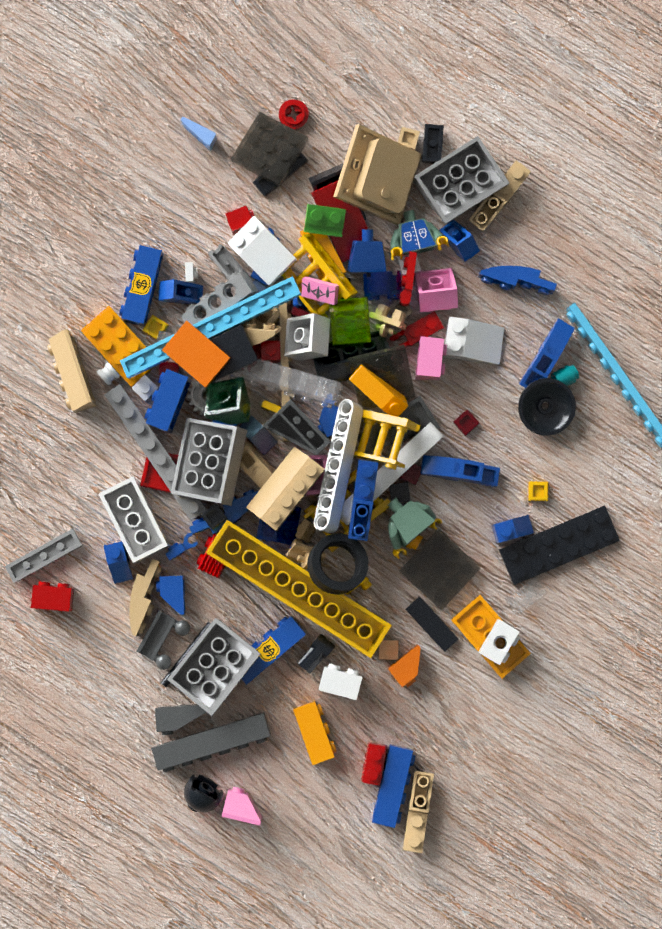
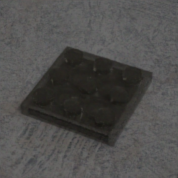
[231,112,309,187]
[348,344,415,410]
[399,529,481,611]

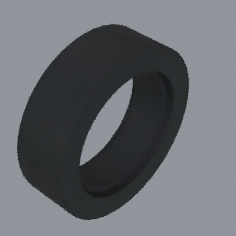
[307,533,369,595]

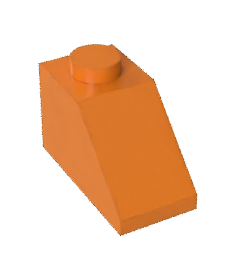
[387,644,421,688]

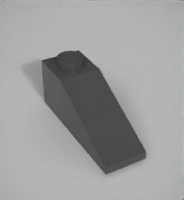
[155,704,206,735]

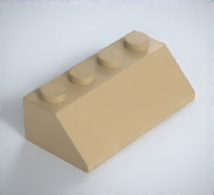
[47,329,97,413]
[246,447,325,532]

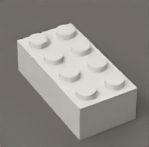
[99,477,170,564]

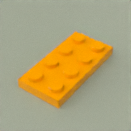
[81,306,156,388]
[451,595,531,679]

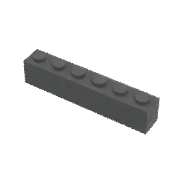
[151,712,271,772]

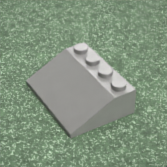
[413,136,509,224]
[171,418,247,506]
[167,618,261,716]

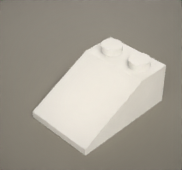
[228,216,297,286]
[443,317,504,365]

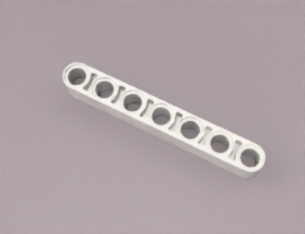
[314,399,363,534]
[340,422,443,525]

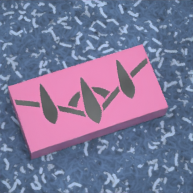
[301,277,339,305]

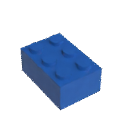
[144,369,192,434]

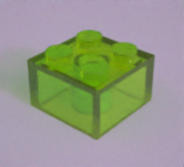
[329,297,371,345]

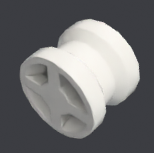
[96,362,120,386]

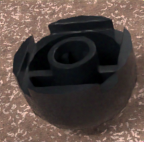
[184,774,224,812]

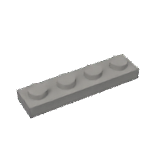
[5,529,83,583]

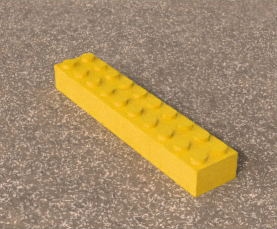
[206,520,392,658]

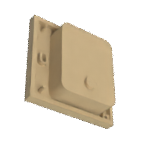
[333,124,421,225]

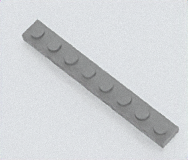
[104,384,207,521]

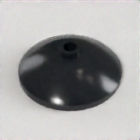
[518,378,576,436]

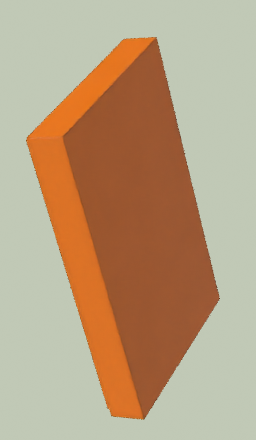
[162,320,231,388]

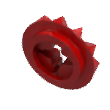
[279,99,309,130]

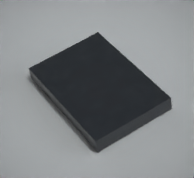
[210,324,259,384]

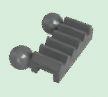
[136,611,190,670]

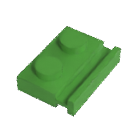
[303,204,346,237]

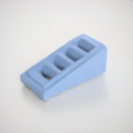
[181,117,217,151]

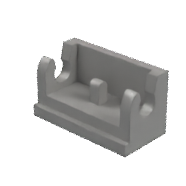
[208,244,245,281]

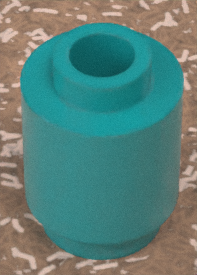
[551,365,579,386]

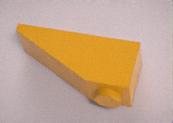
[349,365,408,417]

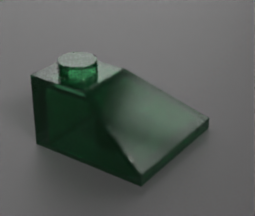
[204,377,251,425]

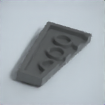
[357,396,440,453]

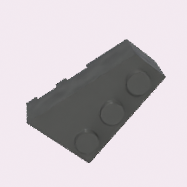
[263,399,330,455]

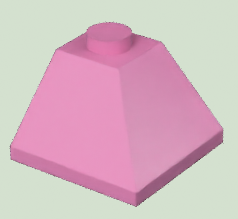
[221,787,262,826]

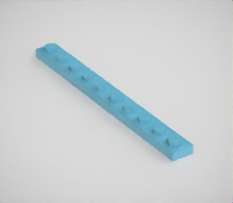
[120,276,302,379]
[566,303,662,448]

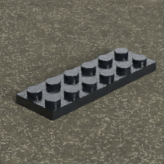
[499,505,620,585]

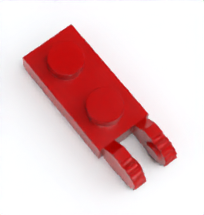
[399,251,417,307]
[389,311,444,352]

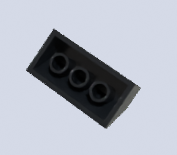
[313,331,394,387]

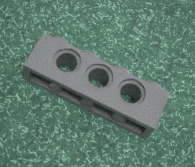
[181,271,259,325]

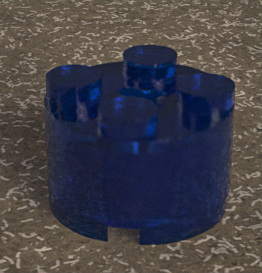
[363,271,402,301]

